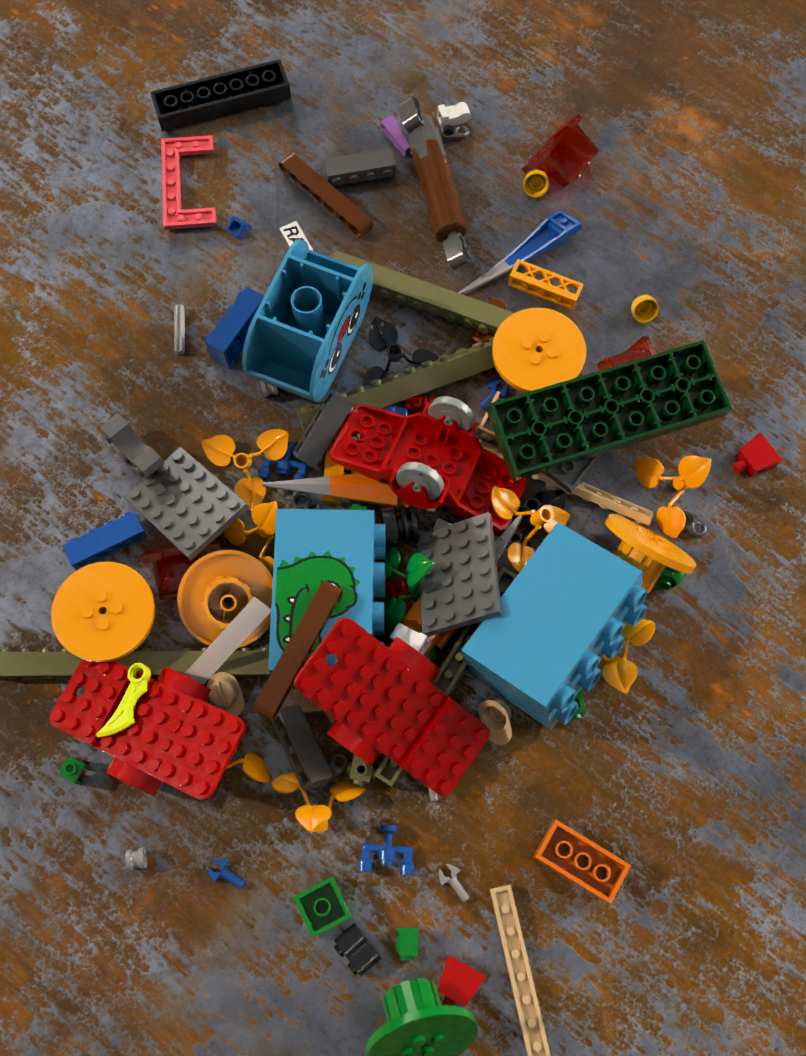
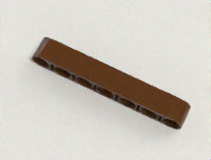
[278,153,374,238]
[253,580,343,720]

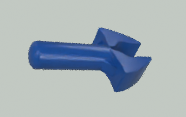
[480,380,507,410]
[207,859,245,889]

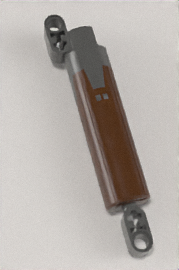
[398,96,470,270]

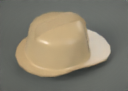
[207,672,245,716]
[478,698,512,745]

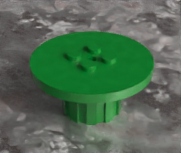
[365,978,478,1056]

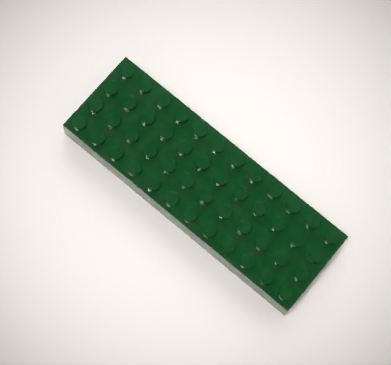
[487,340,732,482]

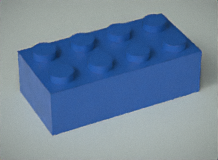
[205,286,264,369]

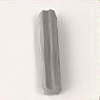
[174,304,185,355]

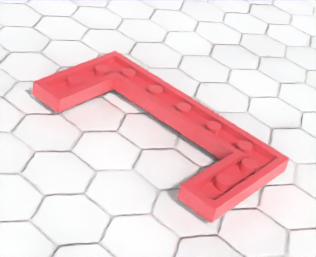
[161,135,217,230]

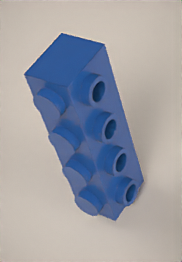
[62,511,148,571]

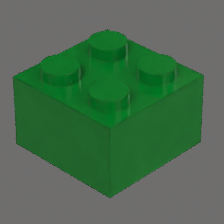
[293,876,352,938]

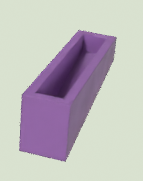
[381,115,410,157]

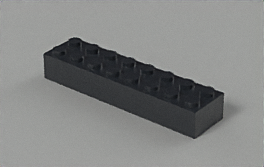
[150,59,291,132]

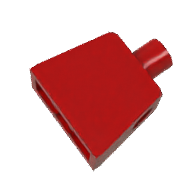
[732,432,782,477]
[437,955,486,1007]

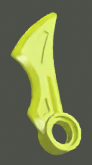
[96,663,151,738]

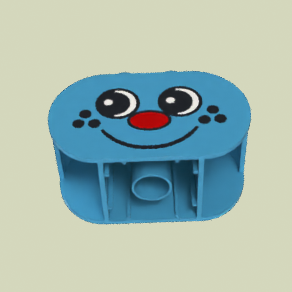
[242,239,373,402]

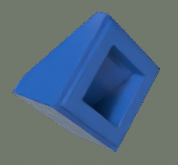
[225,215,251,240]

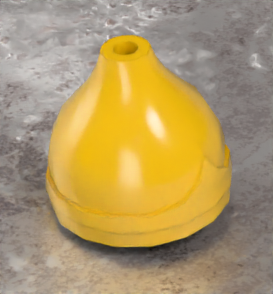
[523,170,549,198]
[631,295,659,323]

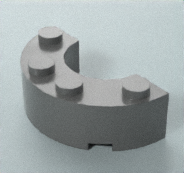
[100,413,165,479]

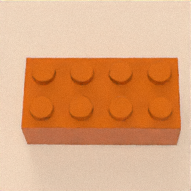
[533,820,631,904]

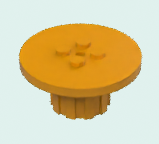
[492,308,586,393]
[605,514,696,593]
[177,550,273,648]
[51,562,155,662]

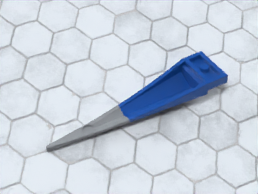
[458,210,582,295]

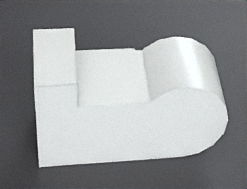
[437,102,471,127]
[389,623,431,655]

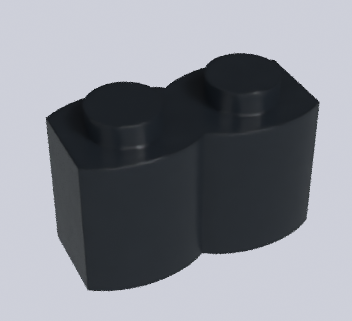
[334,923,382,976]

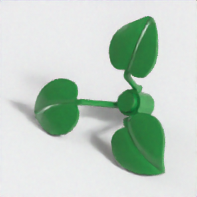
[381,547,434,633]

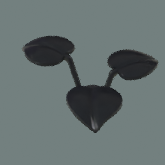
[363,317,439,386]
[517,490,566,553]

